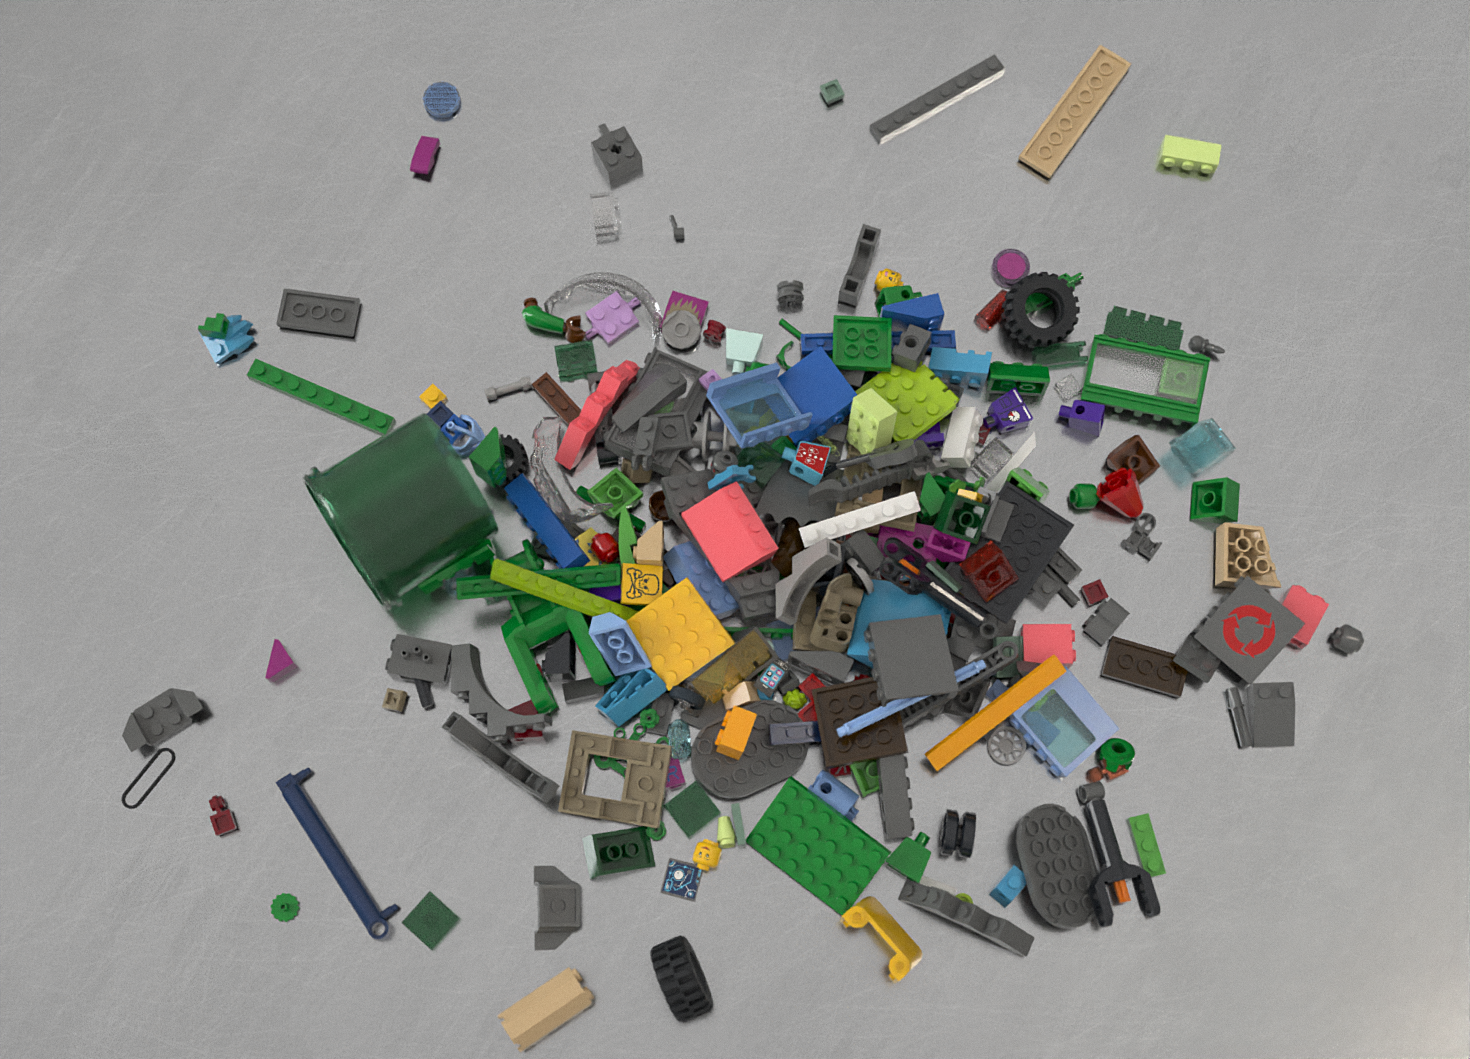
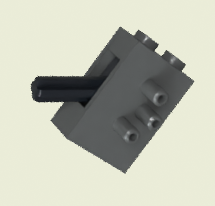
[385,634,452,708]

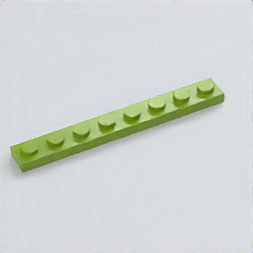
[490,558,639,621]

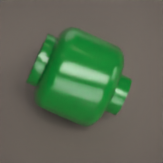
[1069,483,1100,509]

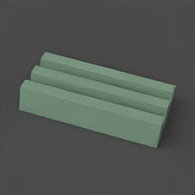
[731,803,746,847]

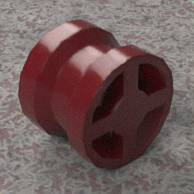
[703,320,726,343]

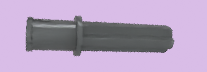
[1225,687,1252,748]

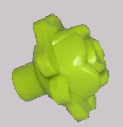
[782,689,807,709]

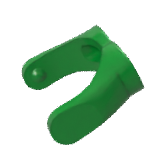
[776,341,794,371]

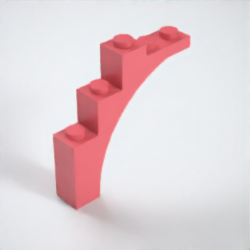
[554,360,640,470]

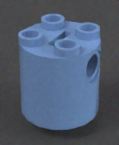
[808,769,860,821]

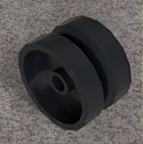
[941,809,976,858]

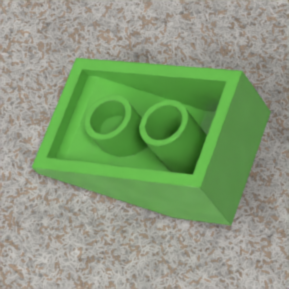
[1004,467,1050,503]

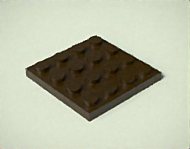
[812,677,908,769]

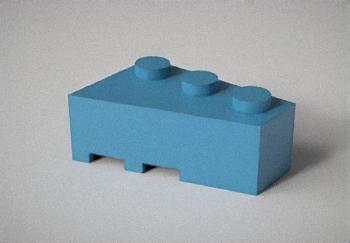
[928,347,992,387]
[595,668,668,727]

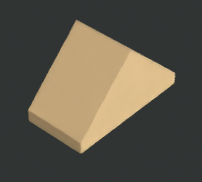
[720,681,761,711]

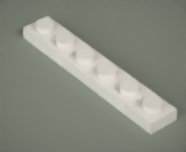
[799,491,921,548]

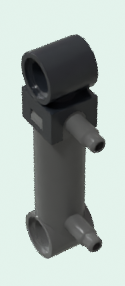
[587,371,618,464]

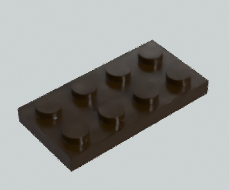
[1101,636,1187,698]

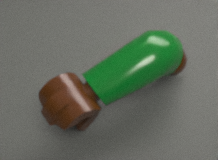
[522,298,586,343]

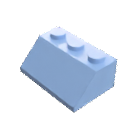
[589,612,652,676]

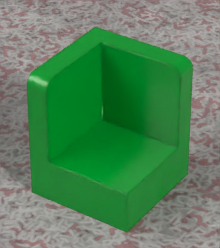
[198,313,230,339]

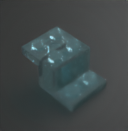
[1169,418,1236,474]

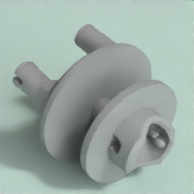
[692,409,759,461]

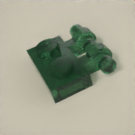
[554,340,598,379]

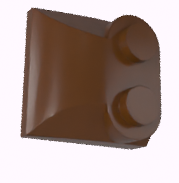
[1107,435,1160,484]

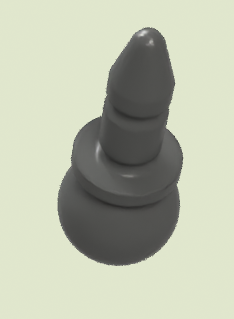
[1189,335,1225,354]

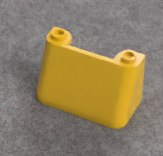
[840,896,922,984]

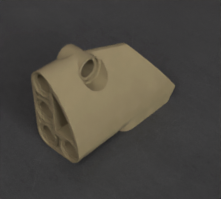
[810,574,864,652]

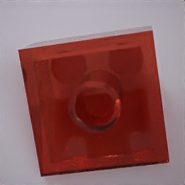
[959,541,1019,602]

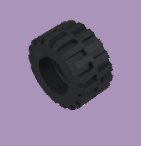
[498,434,529,488]

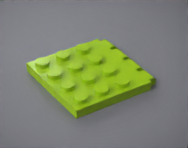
[855,361,960,442]

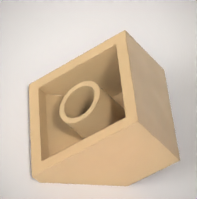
[633,521,664,566]

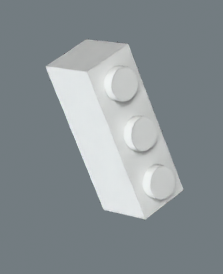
[941,407,983,468]

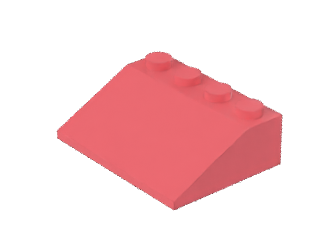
[681,481,779,582]

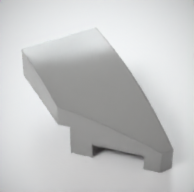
[911,455,950,481]

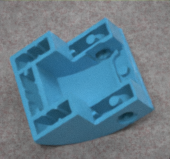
[847,580,951,668]

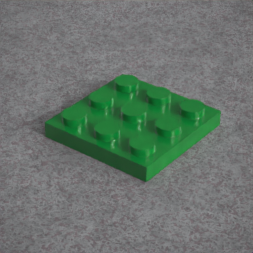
[832,315,892,372]

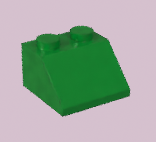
[917,472,945,526]
[1190,477,1240,524]

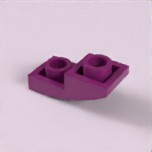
[410,136,440,174]

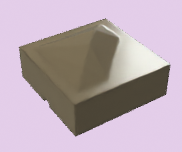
[382,688,407,712]

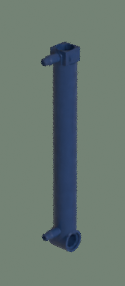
[275,767,398,941]

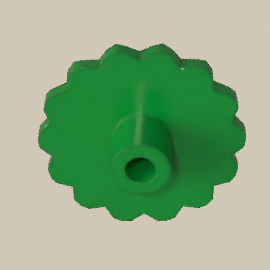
[270,893,299,922]

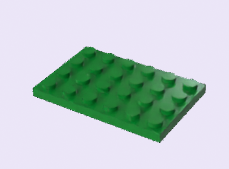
[746,776,891,915]

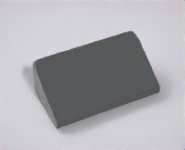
[562,677,605,704]

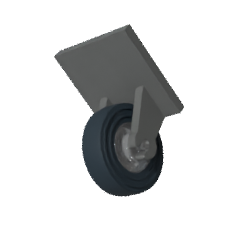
[669,683,727,729]

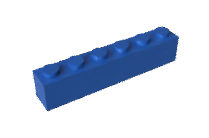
[504,473,590,569]

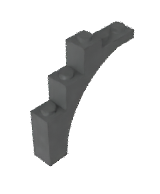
[451,643,552,743]
[441,711,559,803]
[899,880,1035,957]

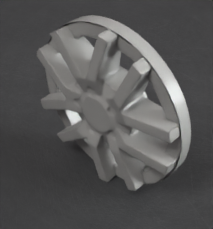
[988,726,1026,765]

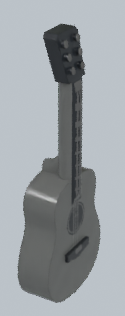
[823,439,918,477]

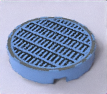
[423,82,461,118]

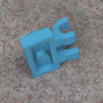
[707,465,756,490]

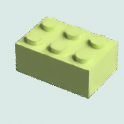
[846,388,897,455]

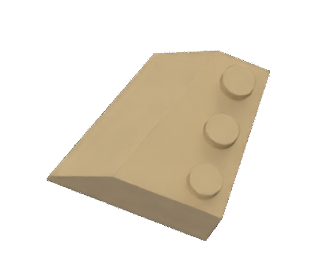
[1215,523,1281,589]

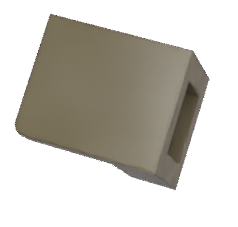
[621,458,652,483]

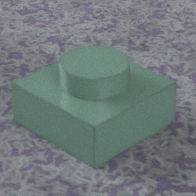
[820,79,845,105]

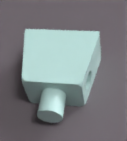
[726,328,763,375]

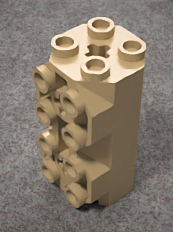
[497,967,594,1052]

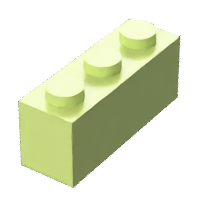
[1159,135,1221,174]

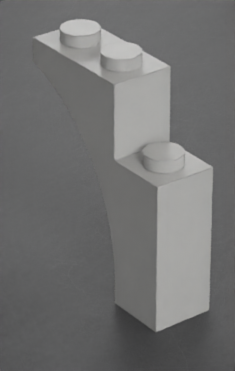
[776,537,842,625]

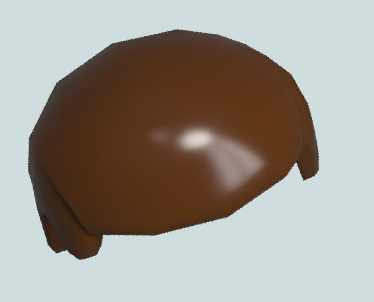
[649,490,671,522]

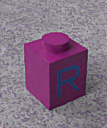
[666,757,686,791]

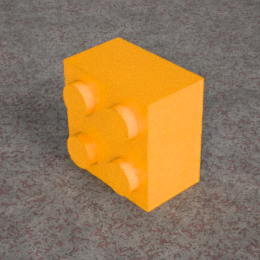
[714,705,757,760]

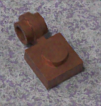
[1087,752,1129,782]

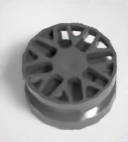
[777,280,804,304]

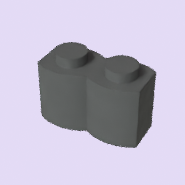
[1084,598,1130,646]

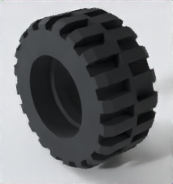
[1002,272,1080,349]
[650,935,713,1023]

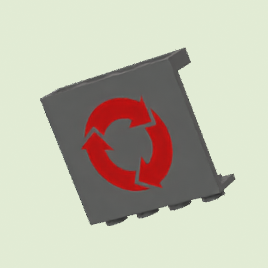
[1193,575,1305,685]

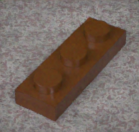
[532,372,581,426]

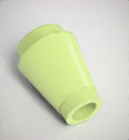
[717,816,737,848]

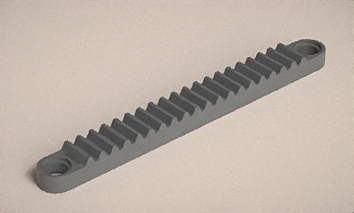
[900,641,1018,729]

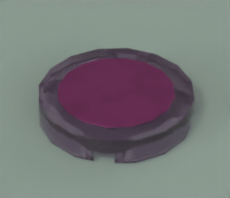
[991,249,1030,286]

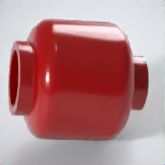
[590,533,619,562]

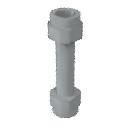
[485,376,532,401]

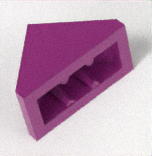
[926,529,971,562]
[265,639,298,682]

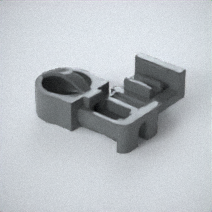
[1122,513,1162,559]

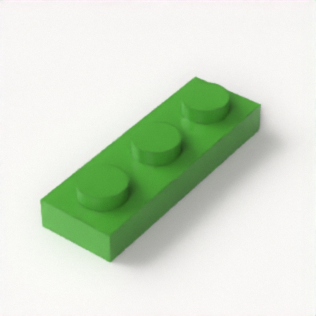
[1127,813,1166,877]

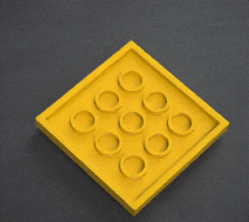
[626,577,735,690]

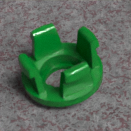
[1099,738,1135,773]

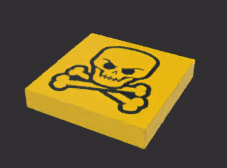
[621,563,663,606]

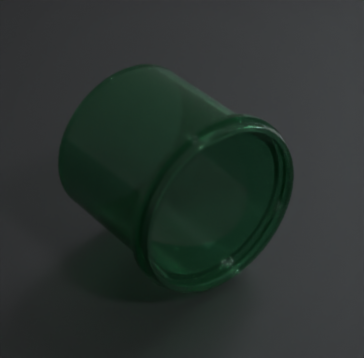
[302,412,499,610]

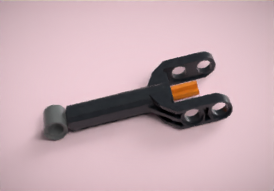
[879,537,999,639]
[1078,781,1160,928]

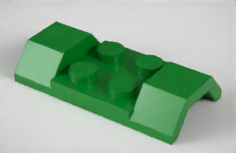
[418,533,496,595]

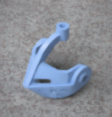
[447,414,485,457]

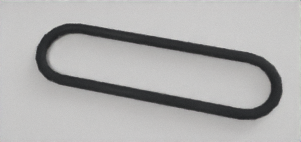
[121,748,175,809]

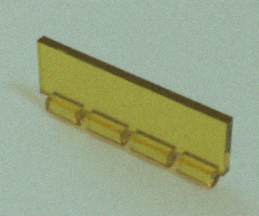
[691,630,770,704]

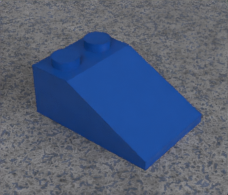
[880,293,944,331]

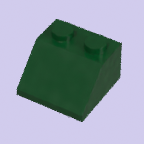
[933,490,991,544]

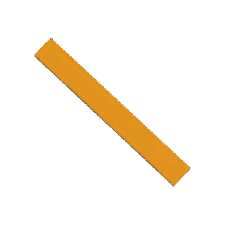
[924,654,1067,771]

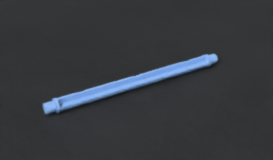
[836,660,986,737]

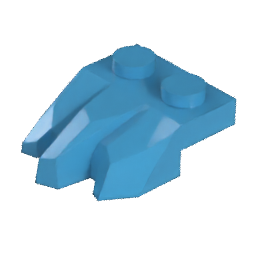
[199,315,255,364]

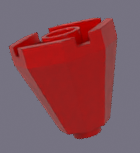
[1097,468,1144,518]

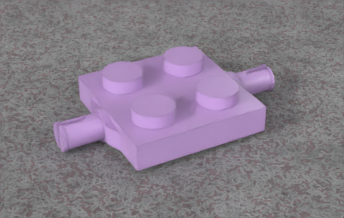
[585,291,641,344]

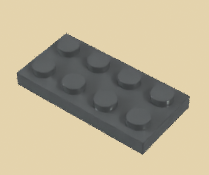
[276,288,361,337]

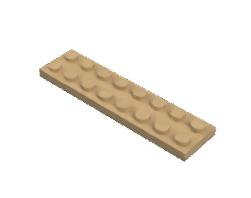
[1018,45,1131,178]

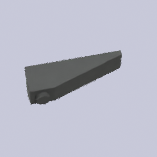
[612,363,687,434]

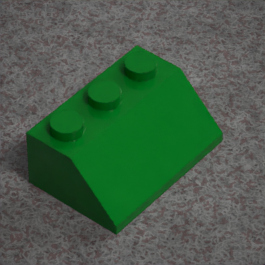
[986,361,1050,395]
[469,426,507,488]

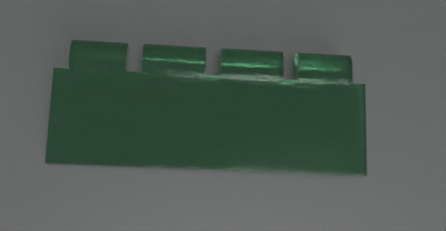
[1103,306,1184,351]

